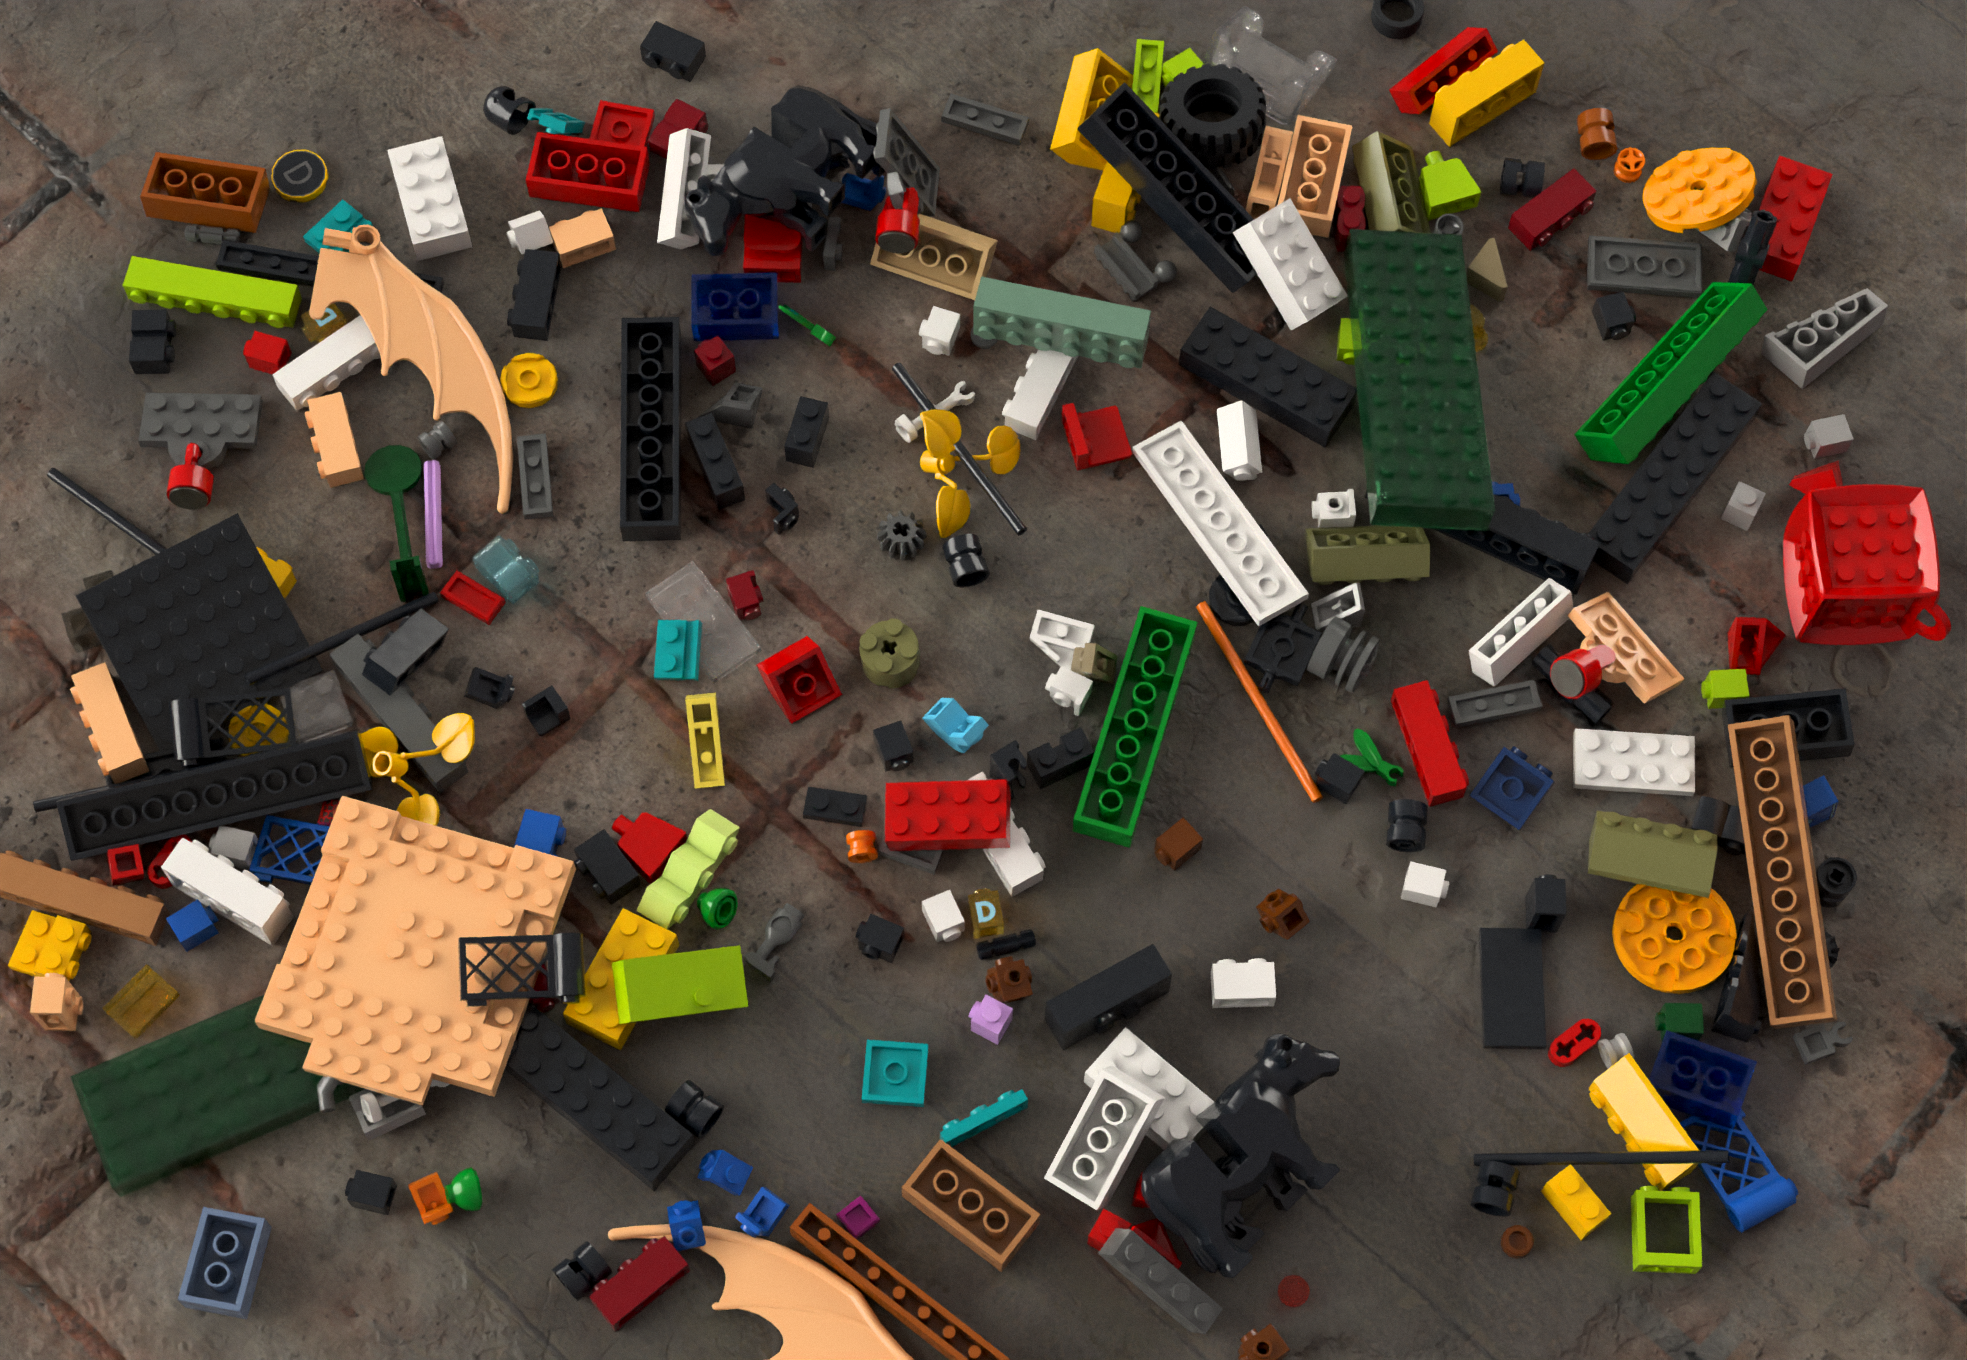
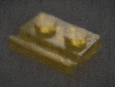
[102,964,180,1040]

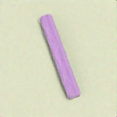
[424,460,443,569]

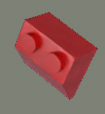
[756,636,842,724]

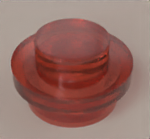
[1278,1275,1310,1308]

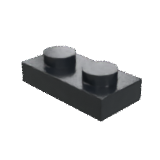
[803,787,867,827]

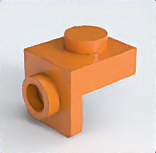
[408,1172,453,1225]

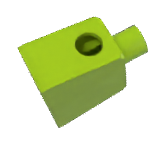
[1419,151,1481,221]

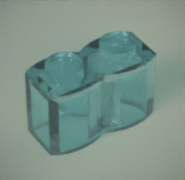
[472,535,539,604]

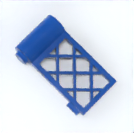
[249,815,330,885]
[1680,1097,1798,1233]

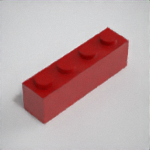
[1389,27,1498,114]
[1391,680,1469,807]

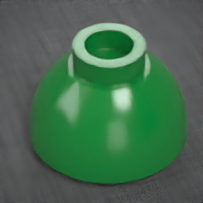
[697,888,738,930]
[445,1167,482,1211]

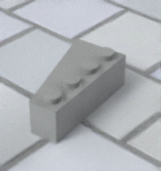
[1761,288,1888,389]

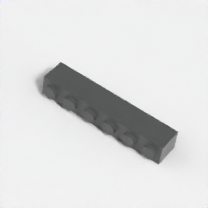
[329,634,468,793]

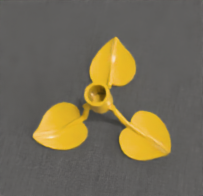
[920,409,1020,538]
[361,713,475,826]

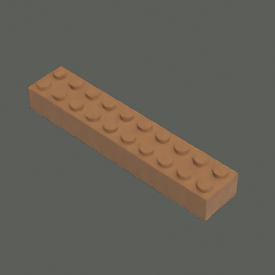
[1728,715,1837,1029]

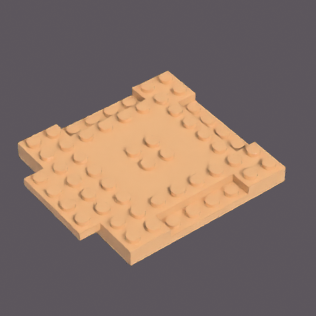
[255,796,576,1105]

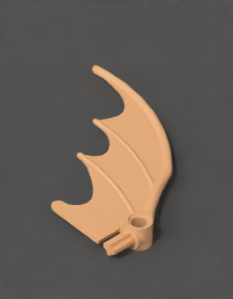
[309,225,513,514]
[608,1224,915,1360]

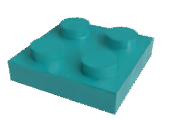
[862,1039,929,1107]

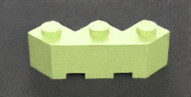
[637,809,740,929]

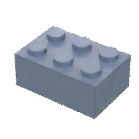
[178,1207,272,1319]

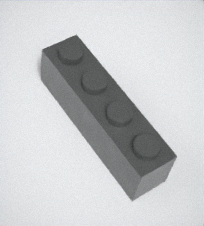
[1098,1228,1223,1334]

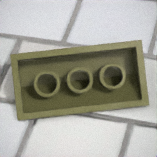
[1352,131,1433,251]
[1305,523,1430,585]
[1588,810,1717,898]

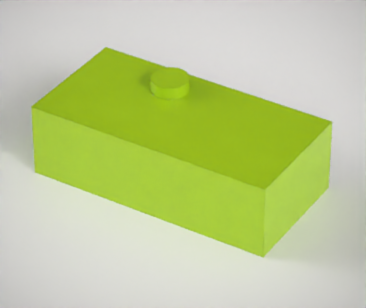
[612,945,748,1024]

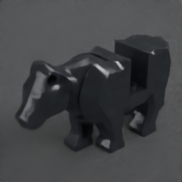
[684,85,886,256]
[1141,1033,1340,1278]

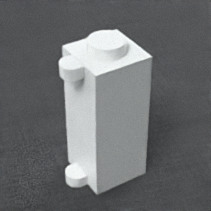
[1217,400,1262,481]

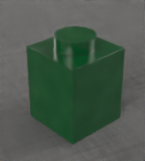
[1655,1003,1704,1042]

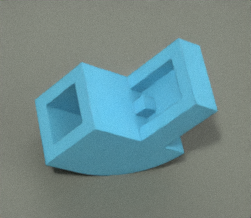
[922,698,989,753]

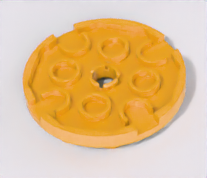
[1643,148,1757,233]
[1612,884,1737,994]

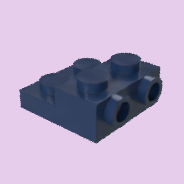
[1469,746,1555,830]

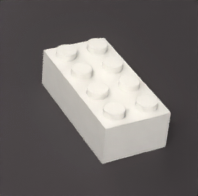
[387,136,472,261]
[1233,198,1348,330]
[161,837,294,946]
[1084,1027,1214,1150]
[1044,1066,1165,1210]

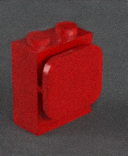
[743,215,803,283]

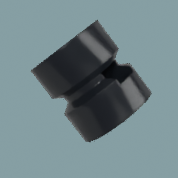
[1500,157,1545,198]
[942,534,990,588]
[1386,799,1428,852]
[1816,857,1857,908]
[665,1080,724,1138]
[1471,1161,1520,1217]
[552,1241,613,1301]

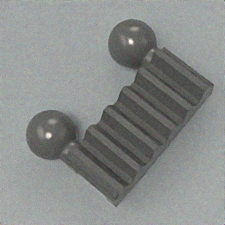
[1094,220,1177,301]

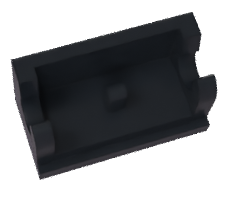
[990,740,1027,800]

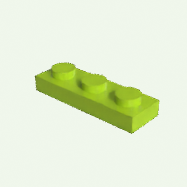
[1132,39,1164,114]

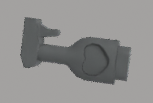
[745,903,804,982]

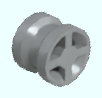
[1598,1033,1634,1069]

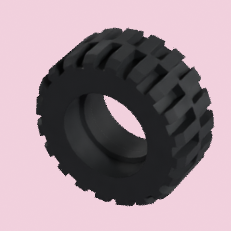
[1160,64,1266,170]

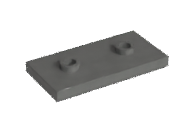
[1587,235,1702,298]

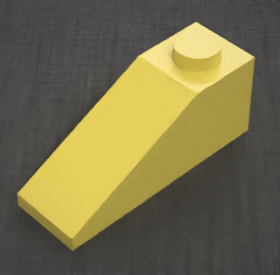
[685,693,725,789]

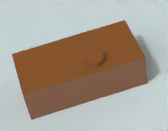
[140,152,270,233]

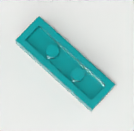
[940,1089,1028,1147]

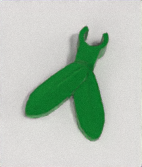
[778,304,836,346]
[1340,729,1404,786]

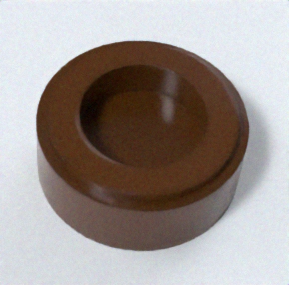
[1501,1225,1534,1259]

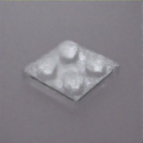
[280,670,354,744]

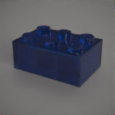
[691,273,779,341]
[1649,1030,1757,1130]

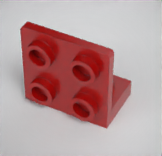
[1061,403,1132,471]

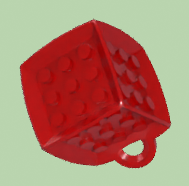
[1783,484,1951,645]

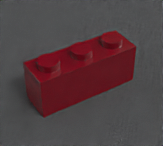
[1508,168,1597,251]
[589,1236,690,1332]

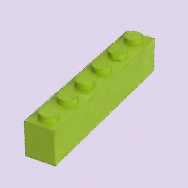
[123,256,302,328]

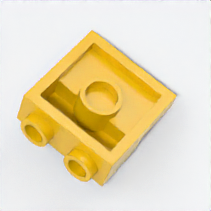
[8,910,92,981]

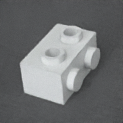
[1211,958,1276,1008]

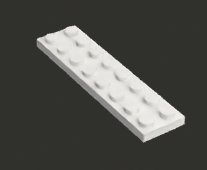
[1132,421,1309,626]

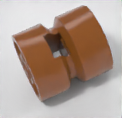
[1577,108,1618,160]

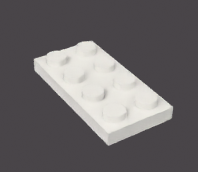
[1573,728,1695,796]

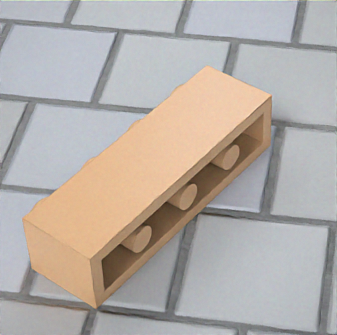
[70,662,149,784]

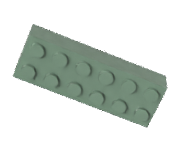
[973,276,1151,368]

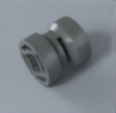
[1432,214,1463,252]
[417,420,458,460]

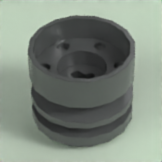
[1307,616,1381,694]

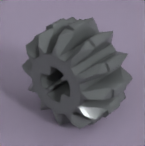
[877,509,927,561]

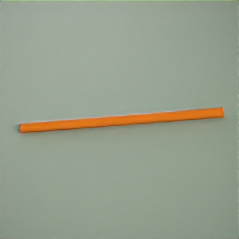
[1196,601,1323,803]

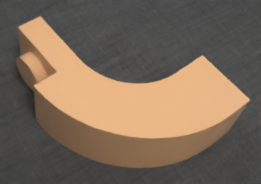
[1246,126,1293,219]

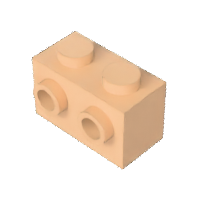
[30,973,83,1031]

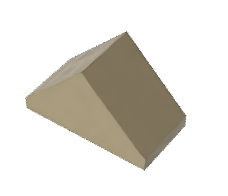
[1464,238,1508,301]

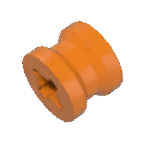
[1614,147,1645,183]
[846,830,878,863]

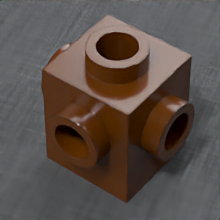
[1256,888,1310,940]
[986,956,1033,1004]
[1238,1323,1290,1360]

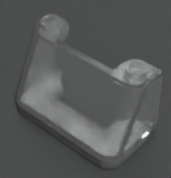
[1203,6,1337,125]

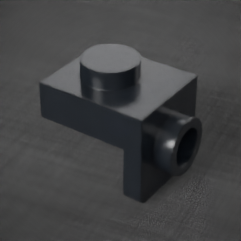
[765,482,799,535]
[464,667,515,709]

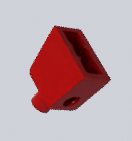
[611,812,687,884]

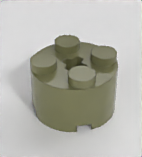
[859,618,920,688]

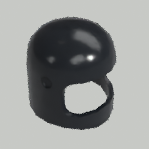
[483,86,536,135]

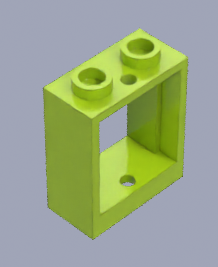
[1631,1186,1702,1274]

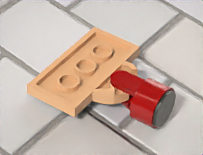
[1550,592,1684,704]

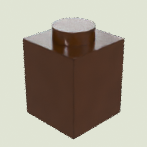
[1154,817,1203,871]

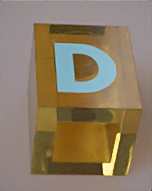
[301,303,347,344]
[968,888,1004,939]

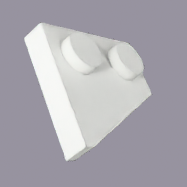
[1030,610,1095,670]

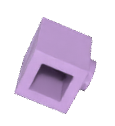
[968,995,1013,1045]

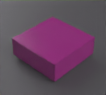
[836,1195,880,1240]

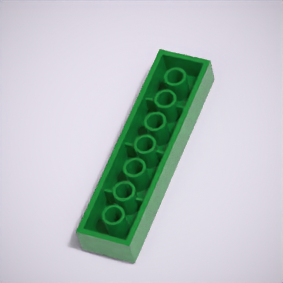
[1574,282,1768,464]
[1072,606,1198,848]

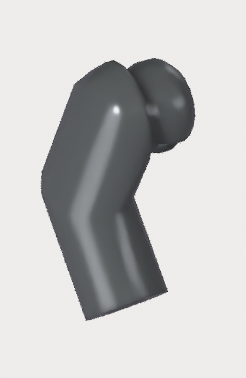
[317,1077,344,1113]

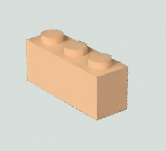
[305,392,364,488]

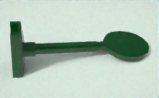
[364,445,429,602]

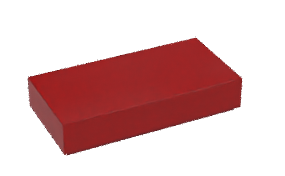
[440,570,506,625]

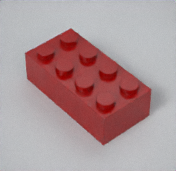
[526,132,650,212]
[1758,155,1833,282]
[885,779,1011,851]

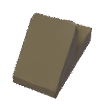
[1071,643,1118,684]

